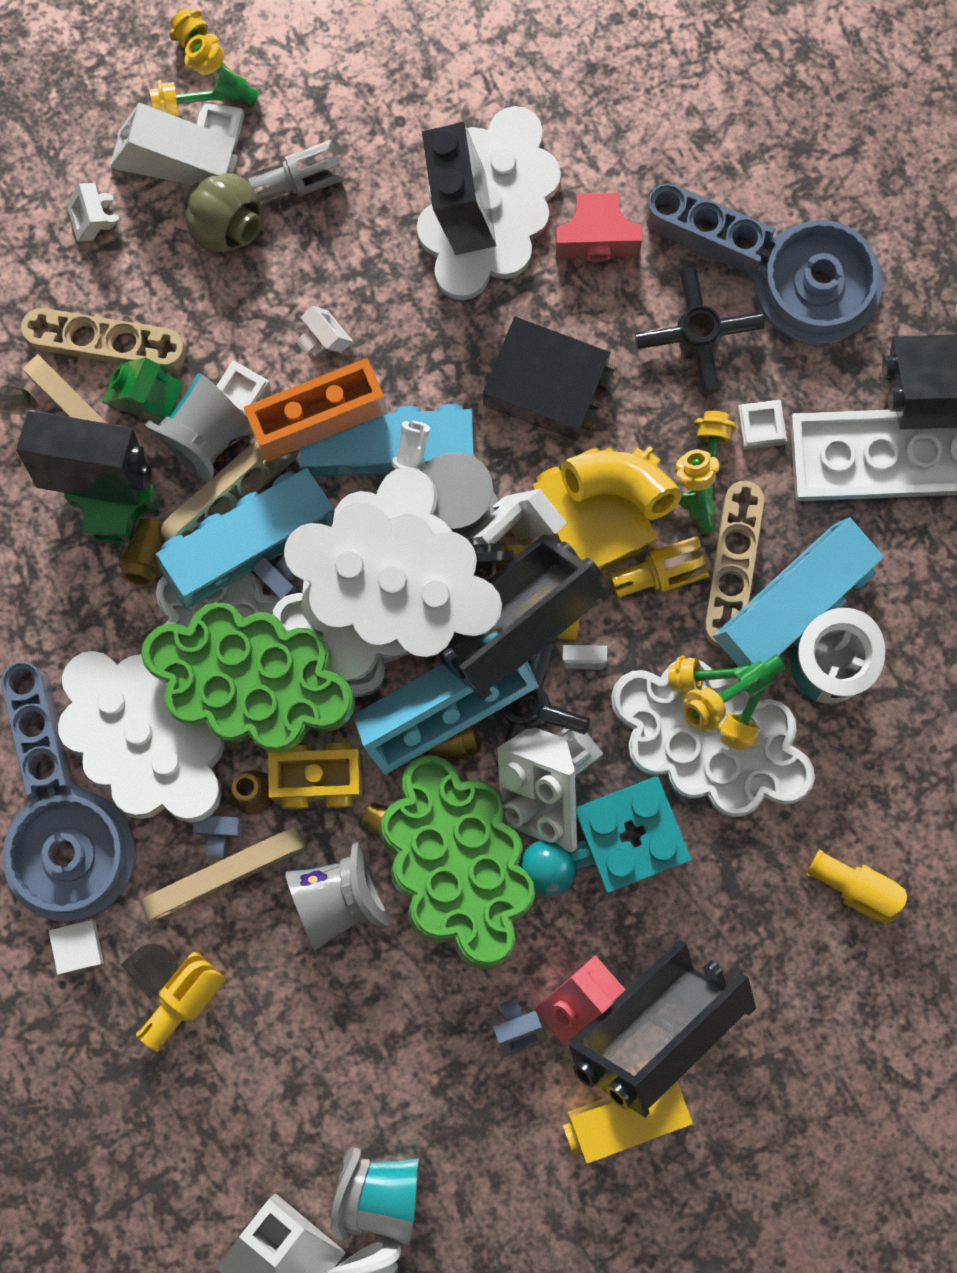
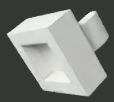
[66,183,119,242]
[296,306,353,357]
[556,728,603,777]

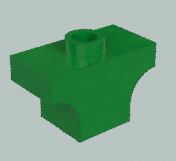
[102,357,184,423]
[64,484,160,544]

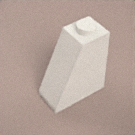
[110,103,237,185]

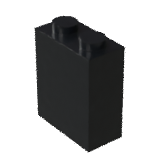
[422,122,497,255]
[483,316,615,441]
[882,334,957,429]
[16,410,151,506]

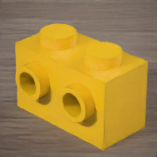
[268,743,363,810]

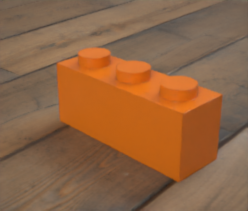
[243,358,387,462]

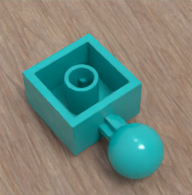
[520,776,692,897]

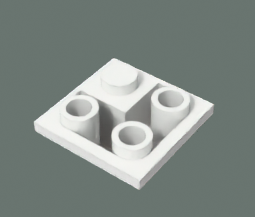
[497,727,577,852]
[216,1193,346,1273]

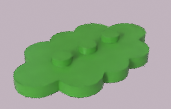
[141,602,355,753]
[380,755,535,970]

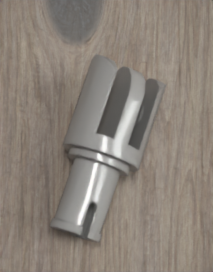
[248,139,346,203]

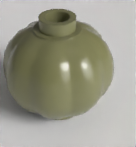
[185,173,262,252]

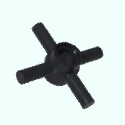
[635,267,764,394]
[496,644,590,766]

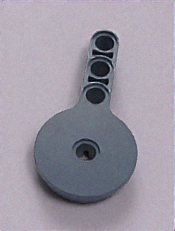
[646,183,883,345]
[1,662,136,922]

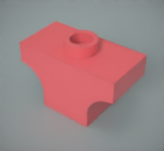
[555,193,642,262]
[534,955,626,1044]

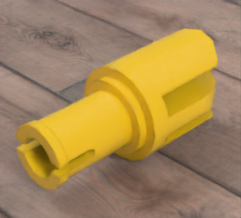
[609,536,710,599]
[806,849,907,924]
[136,952,226,1052]

